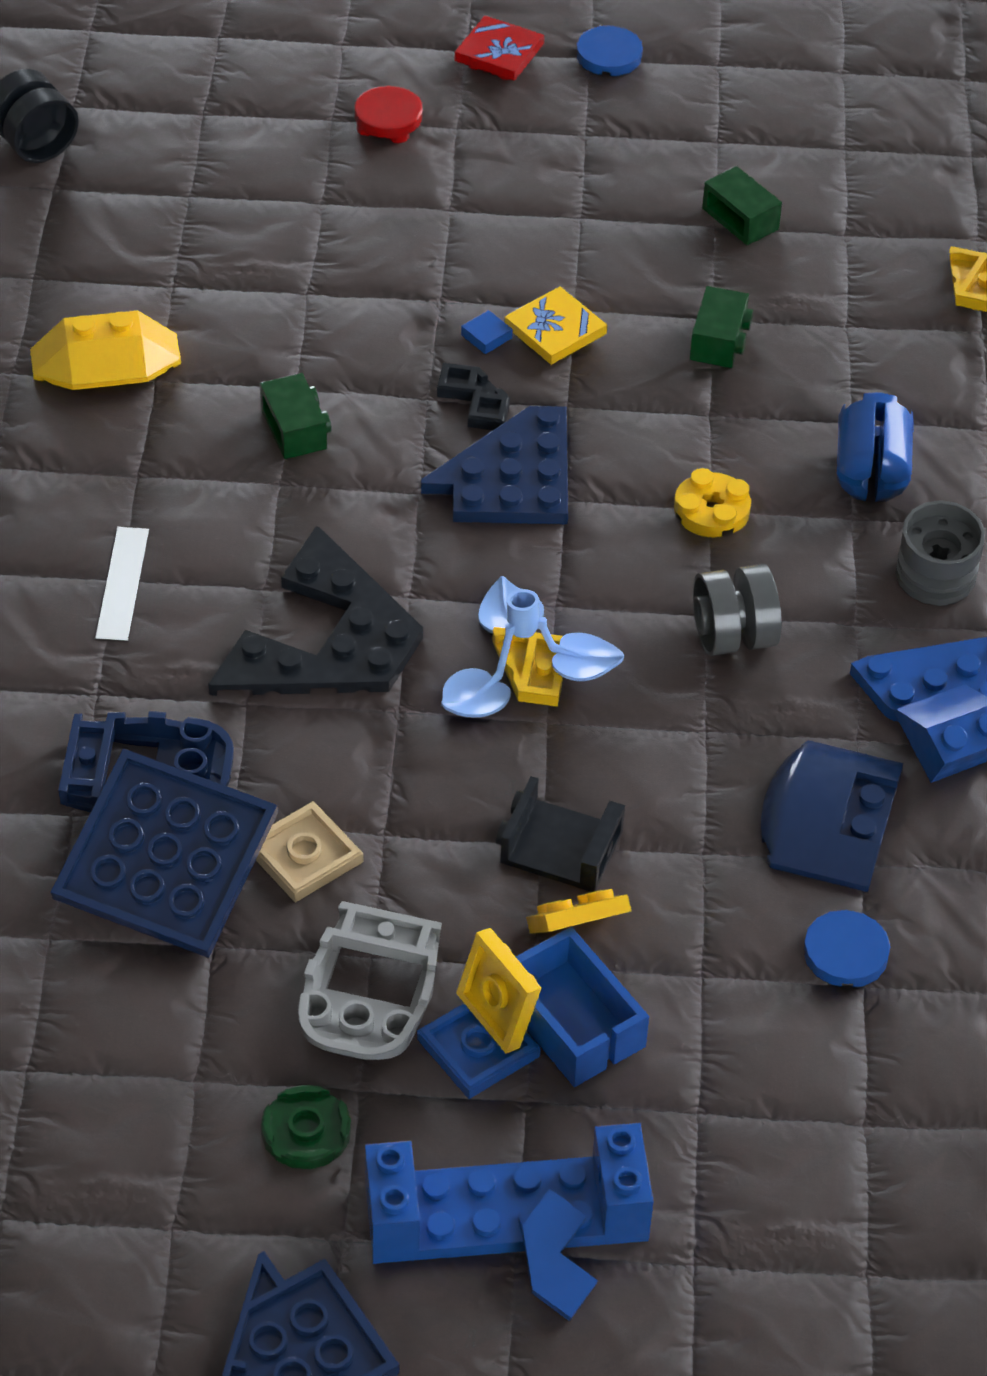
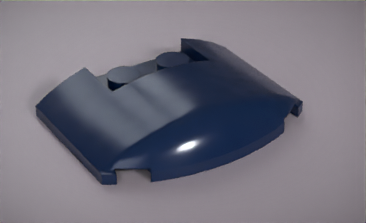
[761,740,904,892]

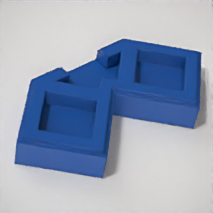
[521,1188,598,1321]

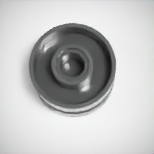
[693,564,782,656]

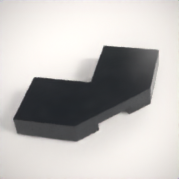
[437,363,510,430]

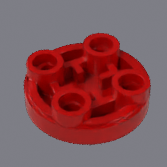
[355,86,423,143]

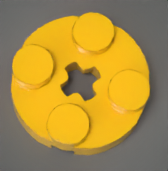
[674,468,751,538]

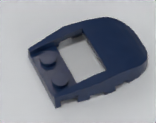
[58,711,234,813]

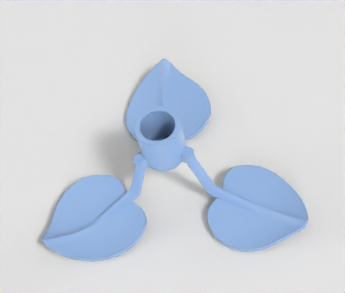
[441,576,624,718]

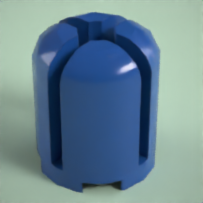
[837,392,914,502]

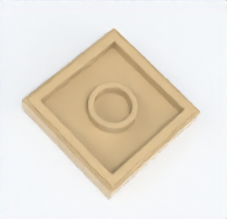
[256,801,363,903]

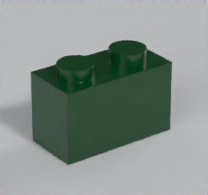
[702,166,782,246]
[689,286,754,368]
[260,373,332,459]

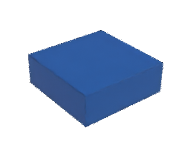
[461,310,513,354]

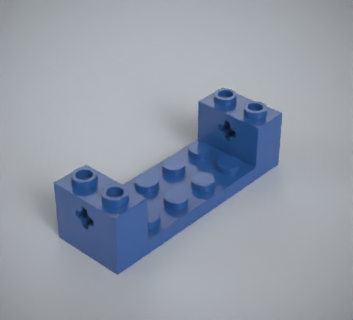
[365,1123,654,1264]

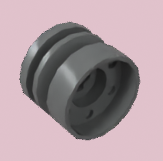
[895,500,985,606]

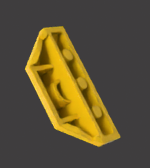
[30,310,181,390]

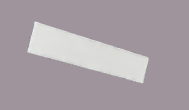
[95,527,149,641]

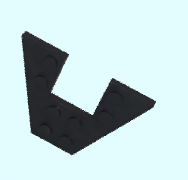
[208,526,423,696]

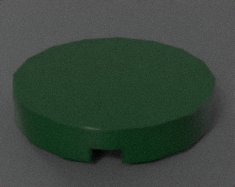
[261,1085,351,1170]

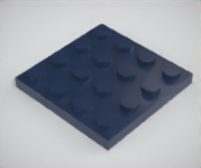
[51,748,278,958]

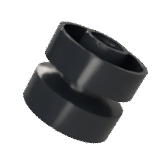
[0,69,79,163]

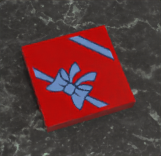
[455,15,544,81]

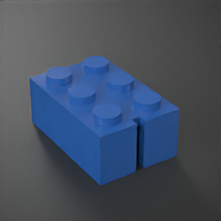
[516,926,649,1087]

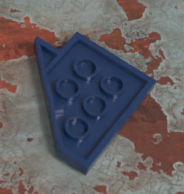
[421,406,568,524]
[222,1251,400,1376]

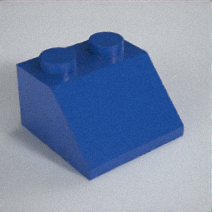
[894,684,987,783]

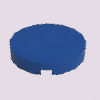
[577,26,643,76]
[804,910,891,987]

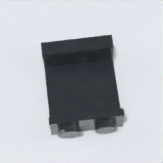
[496,776,625,892]

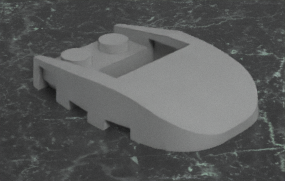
[298,901,442,1060]

